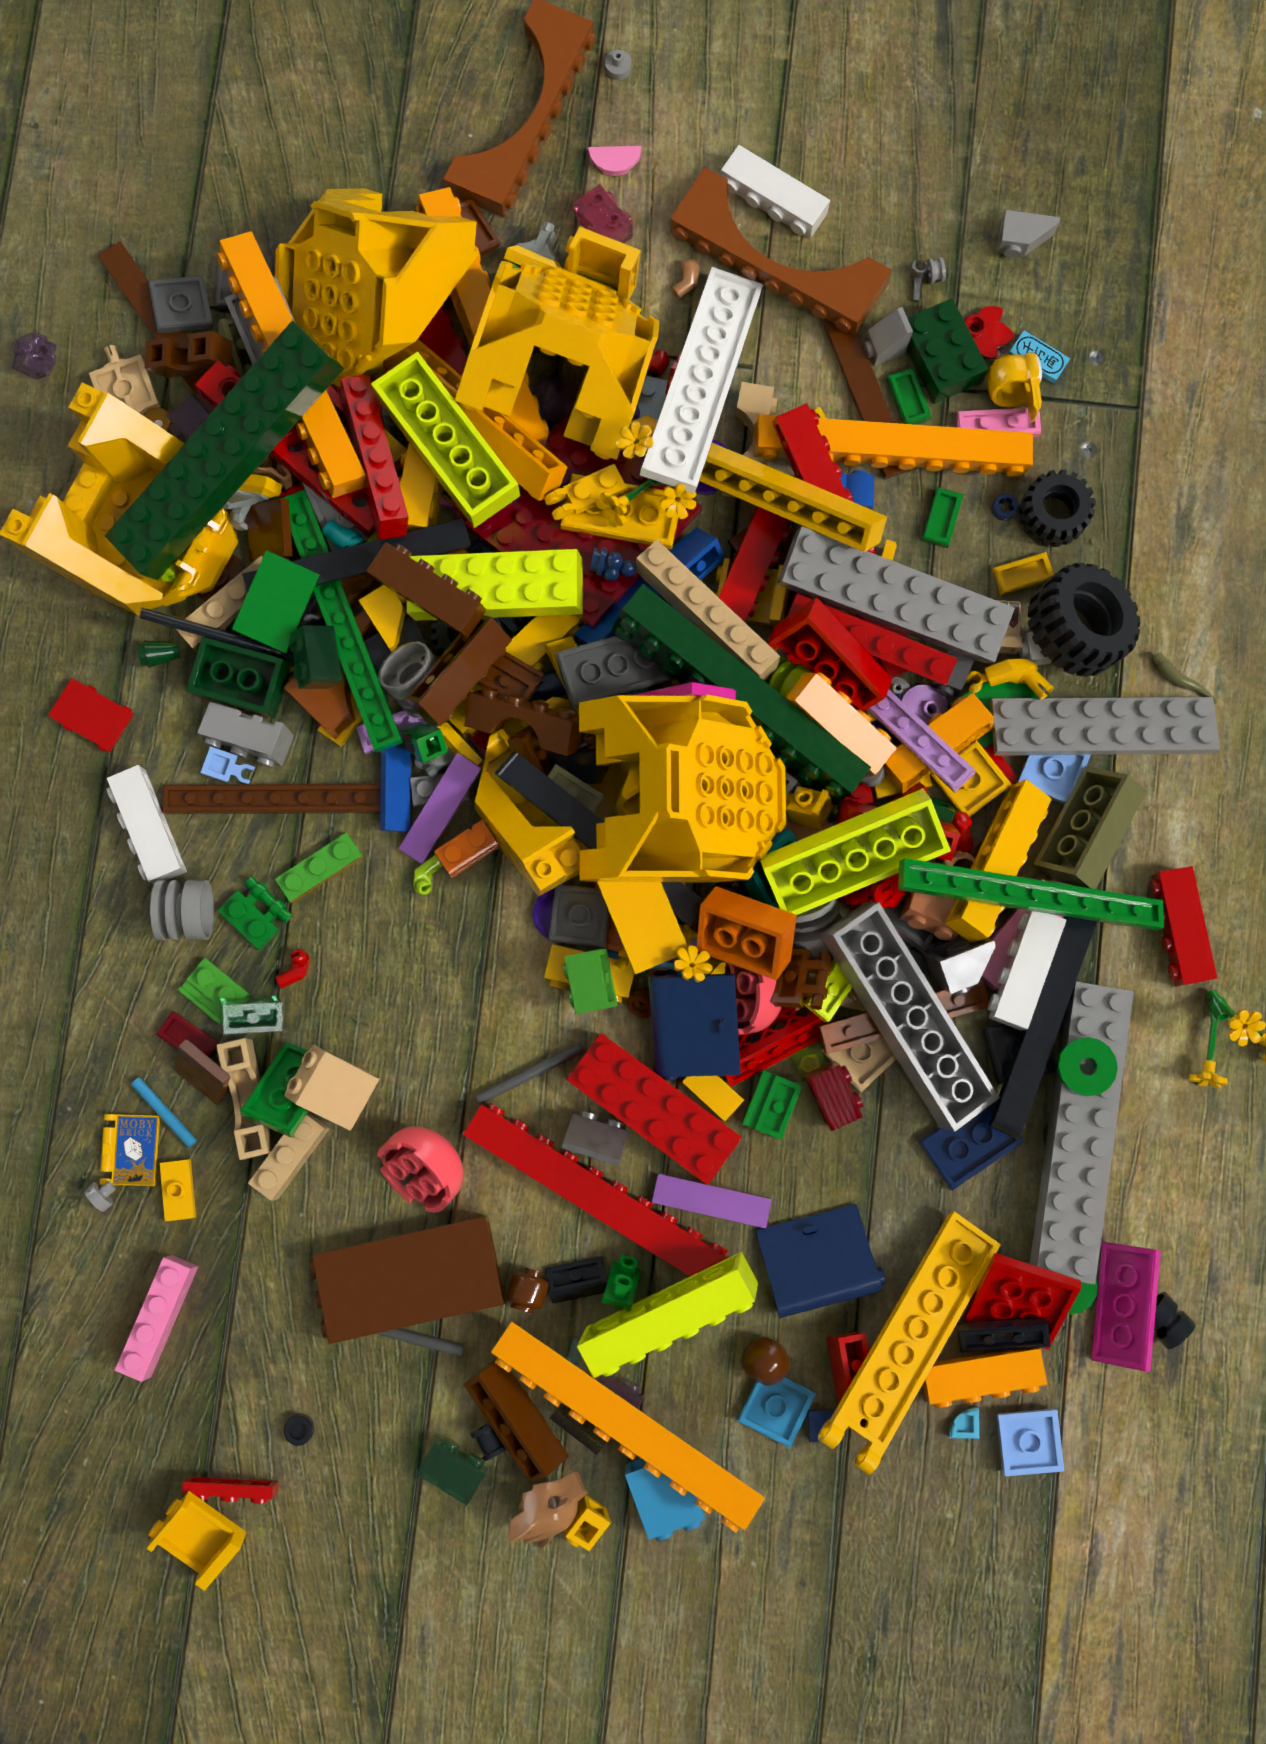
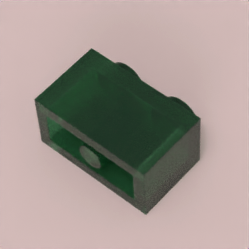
[289,625,342,689]
[220,996,283,1034]
[416,1437,488,1506]

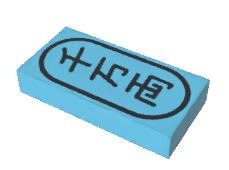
[1008,330,1070,384]

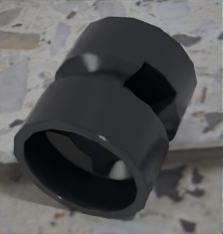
[1154,1292,1196,1350]

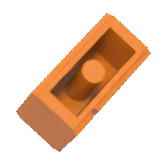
[434,820,500,879]

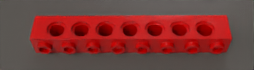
[195,360,376,538]

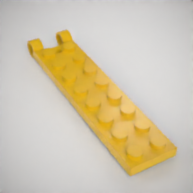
[818,1211,1001,1475]

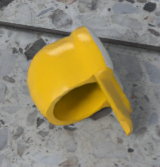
[986,352,1042,423]

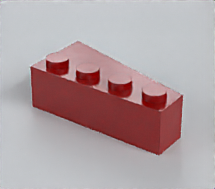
[767,598,892,712]

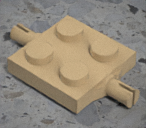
[89,345,161,415]

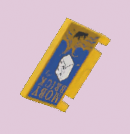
[99,1114,160,1186]

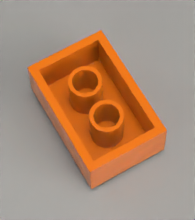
[696,886,797,980]

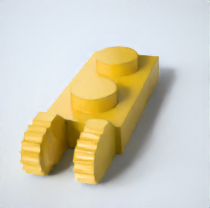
[544,464,627,520]

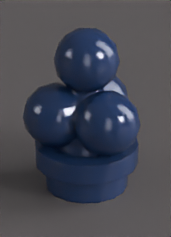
[589,547,637,582]

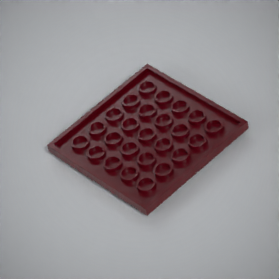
[465,411,702,629]

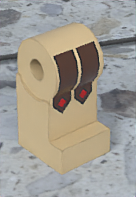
[996,600,1022,655]

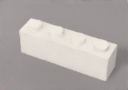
[721,145,830,239]
[107,765,187,884]
[987,910,1066,1031]

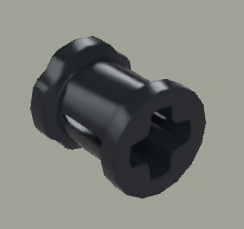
[470,1423,506,1461]

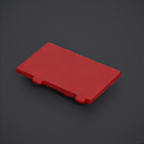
[48,678,134,752]

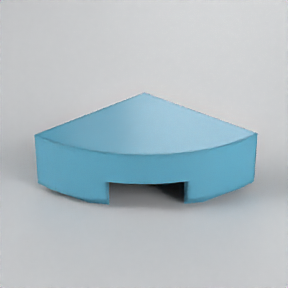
[948,1407,979,1439]

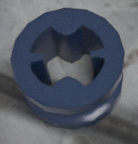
[991,493,1019,521]

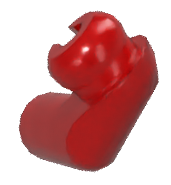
[276,949,310,989]

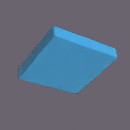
[737,1377,816,1448]

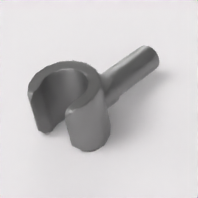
[910,261,929,302]

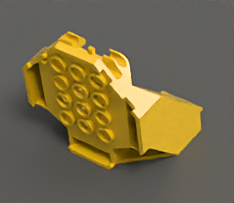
[275,188,478,387]
[454,261,660,460]
[0,383,238,616]
[579,694,786,882]
[475,697,640,897]

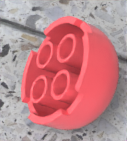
[713,957,781,1035]
[377,1126,464,1213]

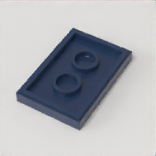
[918,1101,1023,1191]

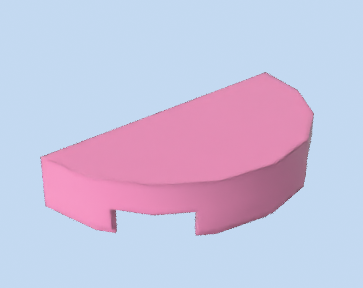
[588,146,642,176]

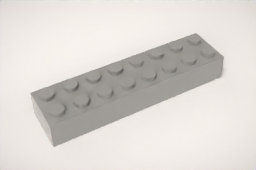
[776,526,1015,664]
[820,902,999,1132]

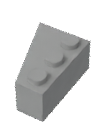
[197,702,294,768]

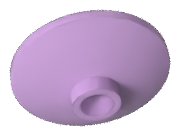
[901,685,950,725]

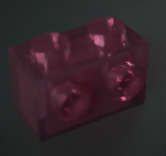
[574,184,634,243]

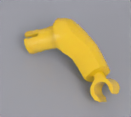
[966,659,1054,700]

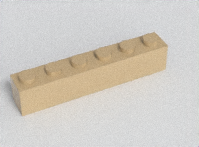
[636,540,780,680]

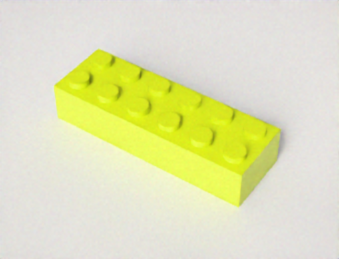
[371,351,520,528]
[407,549,583,621]
[760,789,951,915]
[577,1252,758,1378]

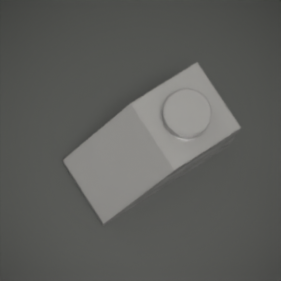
[997,210,1060,258]
[863,307,913,366]

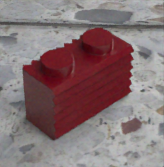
[804,1061,864,1131]

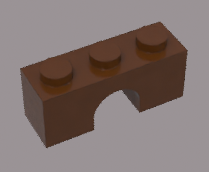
[144,331,233,378]

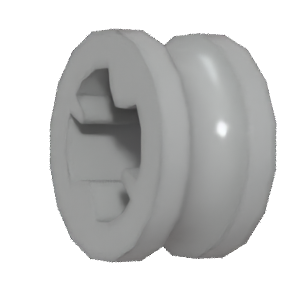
[927,257,946,284]

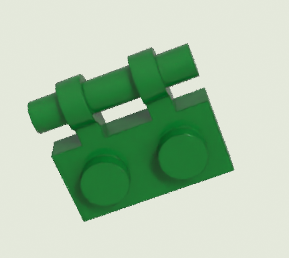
[218,876,293,951]

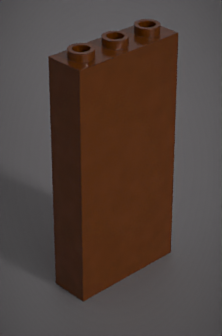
[310,1216,506,1344]

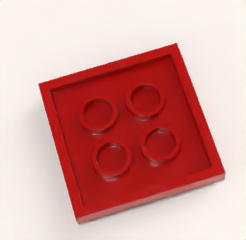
[964,1253,1081,1350]

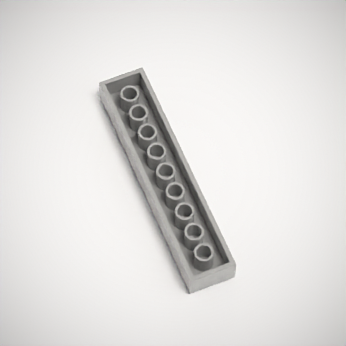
[1030,982,1134,1284]

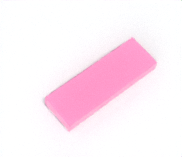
[956,408,1041,437]

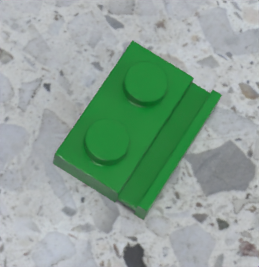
[742,1070,802,1140]

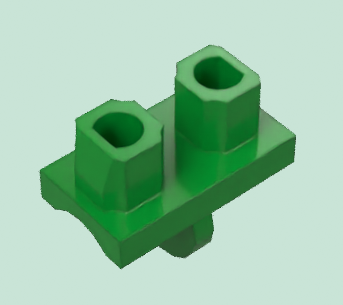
[602,1255,641,1311]

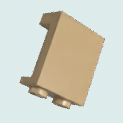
[284,1044,379,1131]

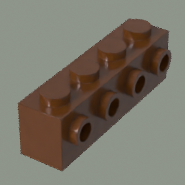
[367,542,486,639]
[405,615,512,726]
[463,1360,569,1485]

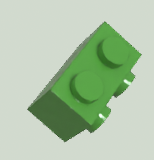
[563,948,618,1014]

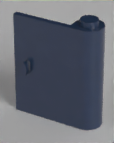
[648,968,741,1080]
[756,1204,886,1319]

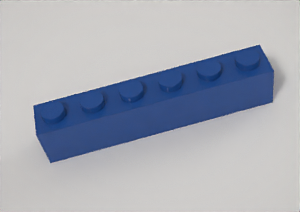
[574,527,726,645]

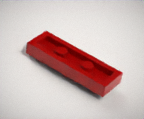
[182,1476,279,1504]

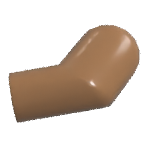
[671,259,700,299]

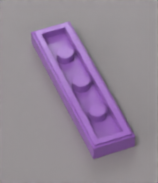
[398,753,483,864]
[652,1174,772,1228]

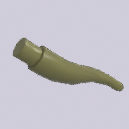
[1151,652,1217,704]

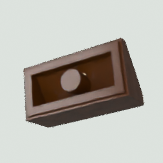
[507,725,552,776]

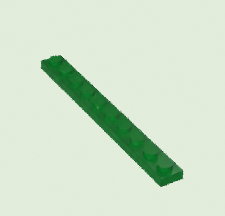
[282,489,403,753]
[899,858,1164,931]

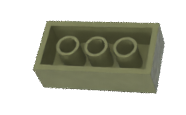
[1033,766,1147,889]

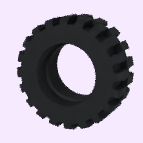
[1027,563,1141,677]

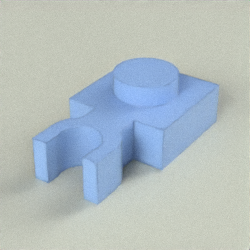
[201,746,255,784]

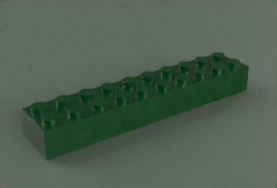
[105,320,344,581]
[611,584,871,806]

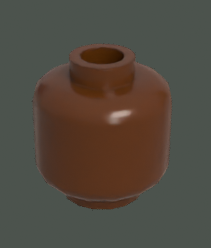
[506,1268,549,1314]

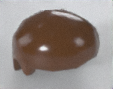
[741,1337,790,1386]

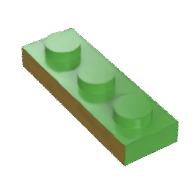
[275,832,363,903]

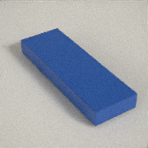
[380,746,411,833]

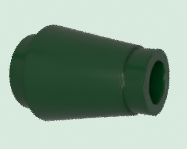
[137,640,181,668]

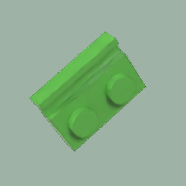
[178,958,250,1026]

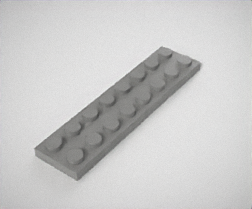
[990,697,1220,755]

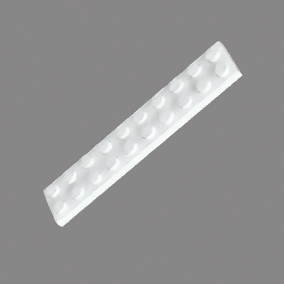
[640,267,763,494]

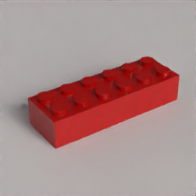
[566,1033,742,1185]

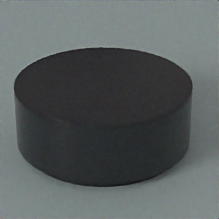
[284,1414,315,1446]

